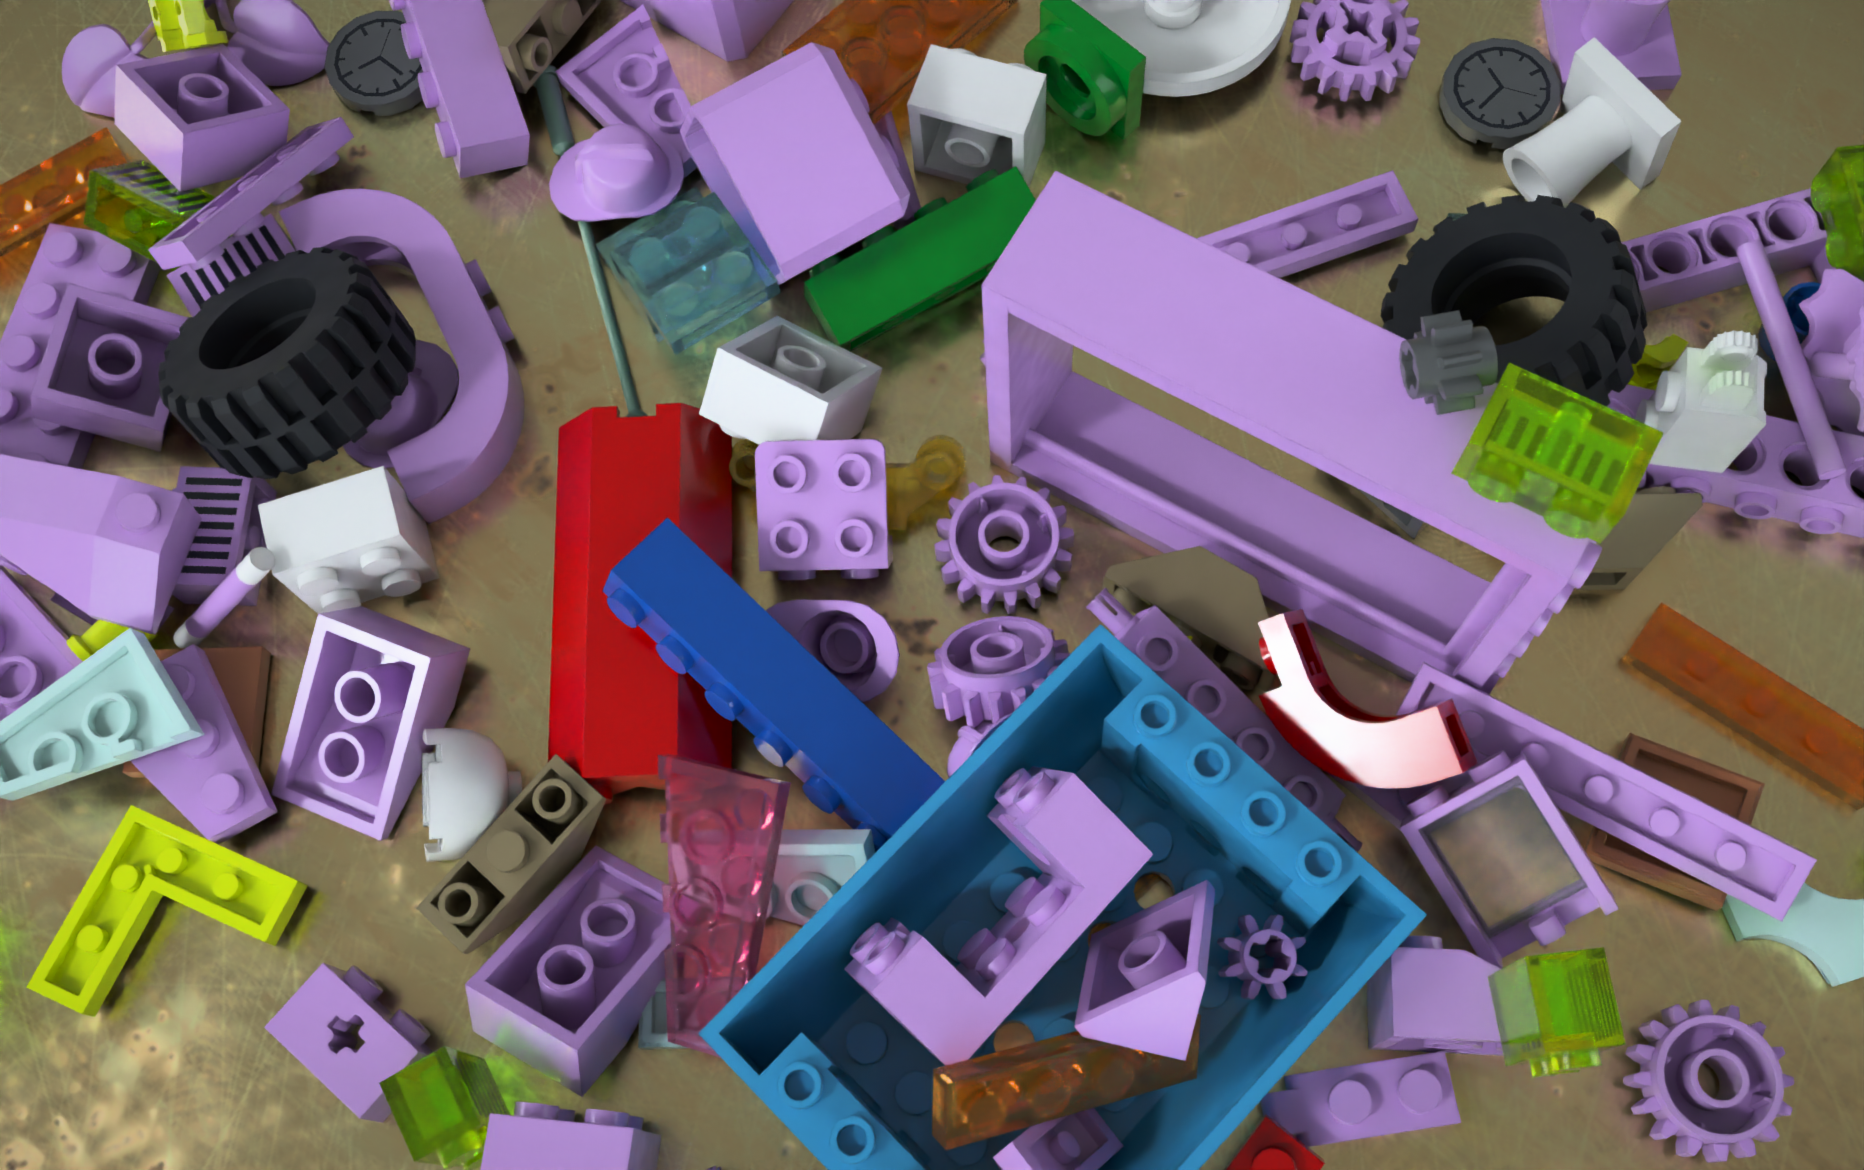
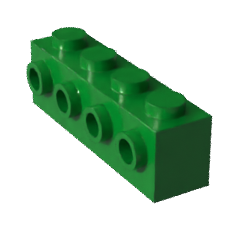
[804,166,1036,352]

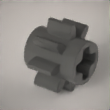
[1399,310,1498,415]

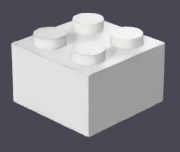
[907,44,1047,187]
[699,316,882,445]
[258,466,439,614]

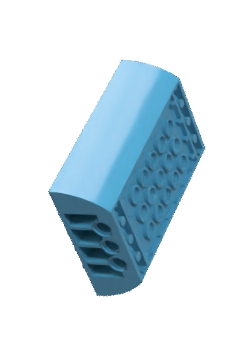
[698,624,1427,1170]

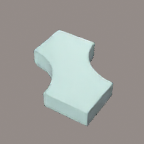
[1722,882,1864,987]

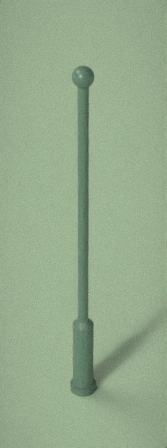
[533,65,648,417]

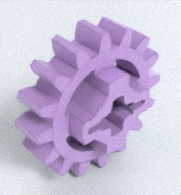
[1289,0,1420,101]

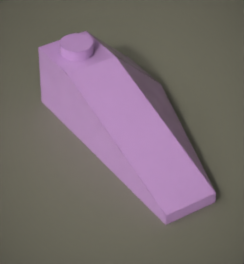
[0,454,202,635]

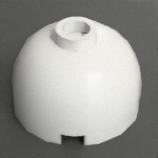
[422,728,522,862]

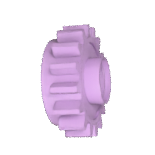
[934,475,1074,616]
[927,616,1071,728]
[1623,1000,1794,1163]

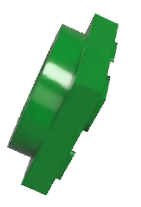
[1024,0,1146,140]

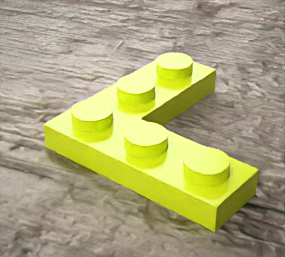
[26,805,308,1017]

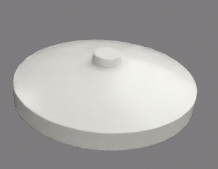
[1072,0,1291,97]

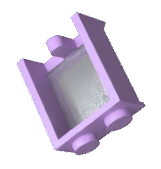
[1400,750,1619,969]

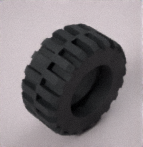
[1380,195,1647,421]
[158,247,416,479]

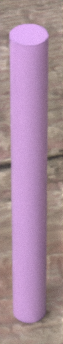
[1736,240,1847,480]

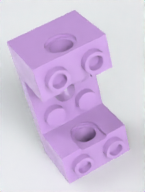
[844,766,1153,1074]

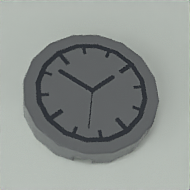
[324,11,423,116]
[1439,38,1561,149]

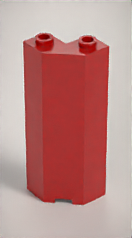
[548,403,732,805]

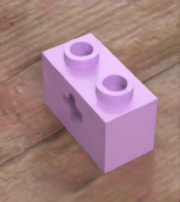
[264,963,439,1123]

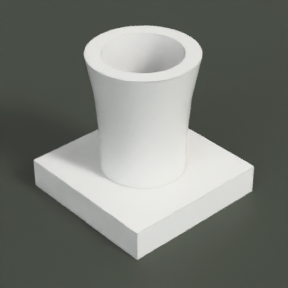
[1503,37,1681,208]

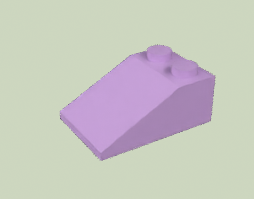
[271,606,470,841]
[465,845,703,1097]
[1367,936,1620,1059]

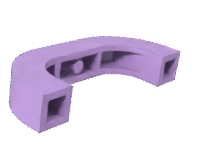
[279,189,524,524]

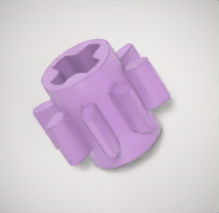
[1217,914,1308,1000]

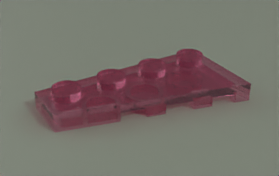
[658,754,791,1058]

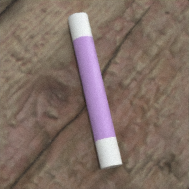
[174,547,275,649]

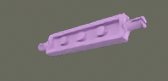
[1086,587,1363,851]

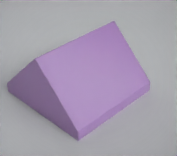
[1074,880,1215,1061]

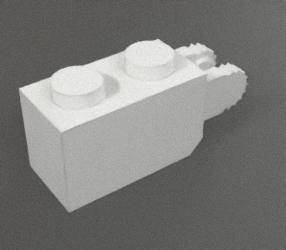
[1634,330,1767,473]

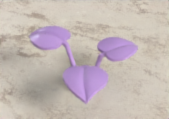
[62,0,330,118]

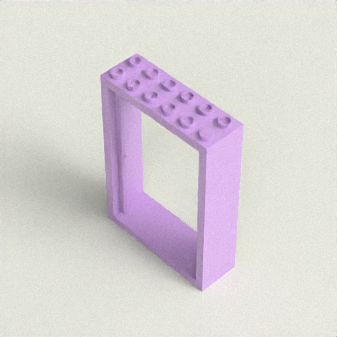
[981,170,1636,694]

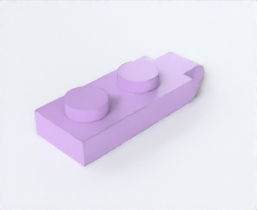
[1260,1051,1461,1147]

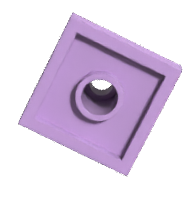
[1541,0,1682,95]

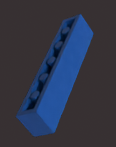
[603,518,945,853]

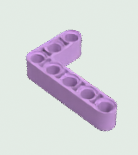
[1621,180,1864,313]

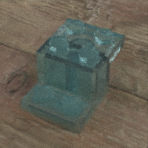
[596,187,781,355]

